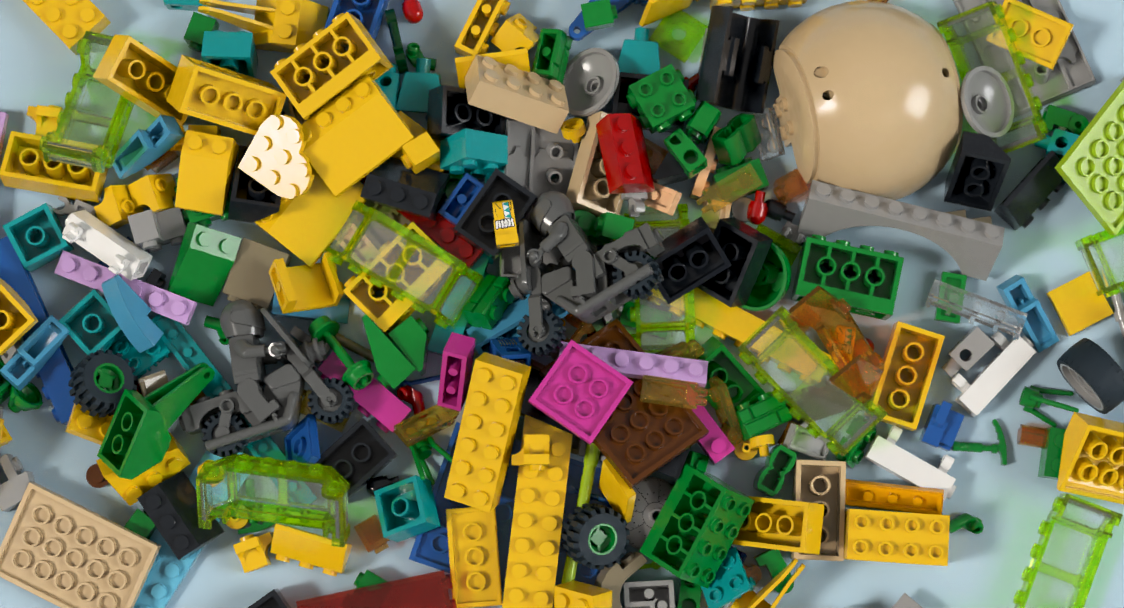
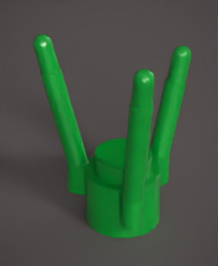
[1019,385,1079,427]
[408,434,453,485]

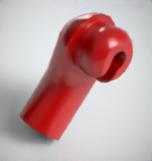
[397,385,426,417]

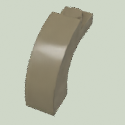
[594,552,648,608]

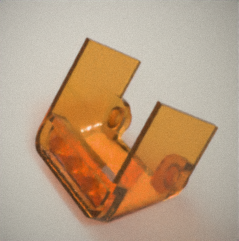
[788,285,884,404]

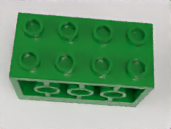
[791,234,904,320]
[639,464,755,588]

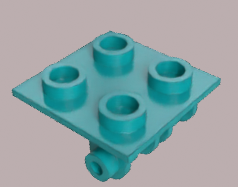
[109,336,171,379]
[701,547,756,608]

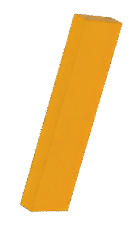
[845,479,944,515]

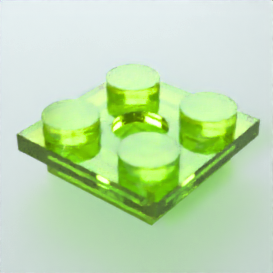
[649,10,708,63]

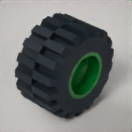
[68,350,138,418]
[561,503,630,570]

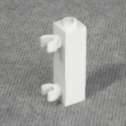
[62,210,153,281]
[949,331,1036,417]
[863,425,956,501]

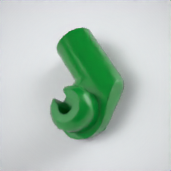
[405,43,437,71]
[204,315,229,345]
[949,513,984,534]

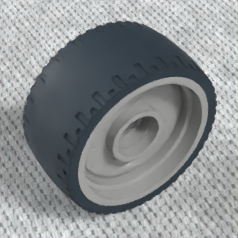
[1057,338,1124,414]

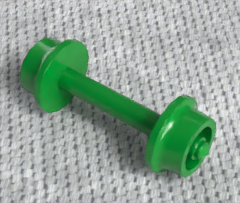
[308,316,374,390]

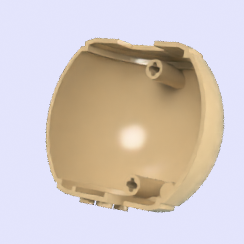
[773,0,963,200]

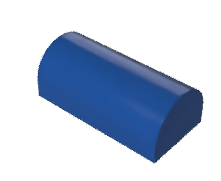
[438,172,485,226]

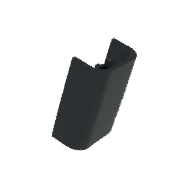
[696,6,780,114]

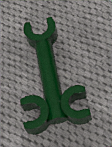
[385,9,409,74]

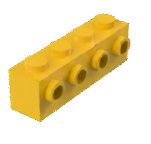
[454,0,511,57]

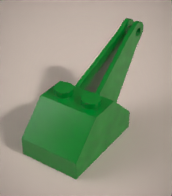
[97,363,215,480]

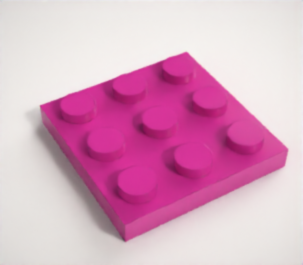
[528,339,633,445]

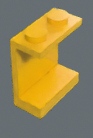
[269,252,344,314]

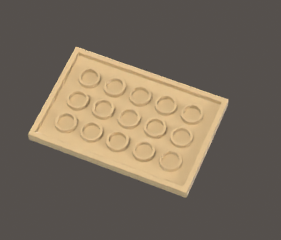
[0,482,161,608]

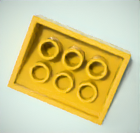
[301,74,415,197]
[254,163,366,268]
[1057,412,1124,504]

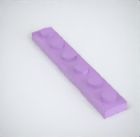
[54,250,197,325]
[559,341,708,388]

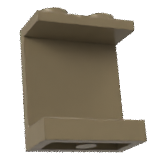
[222,237,292,311]

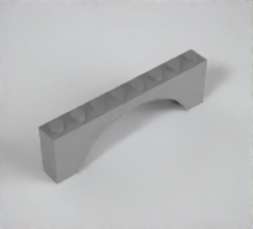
[797,180,1005,281]

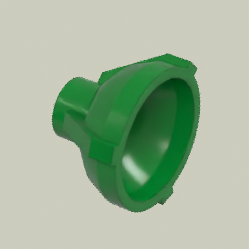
[8,382,43,413]

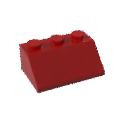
[596,113,655,194]

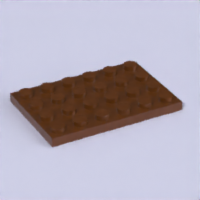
[539,318,709,489]

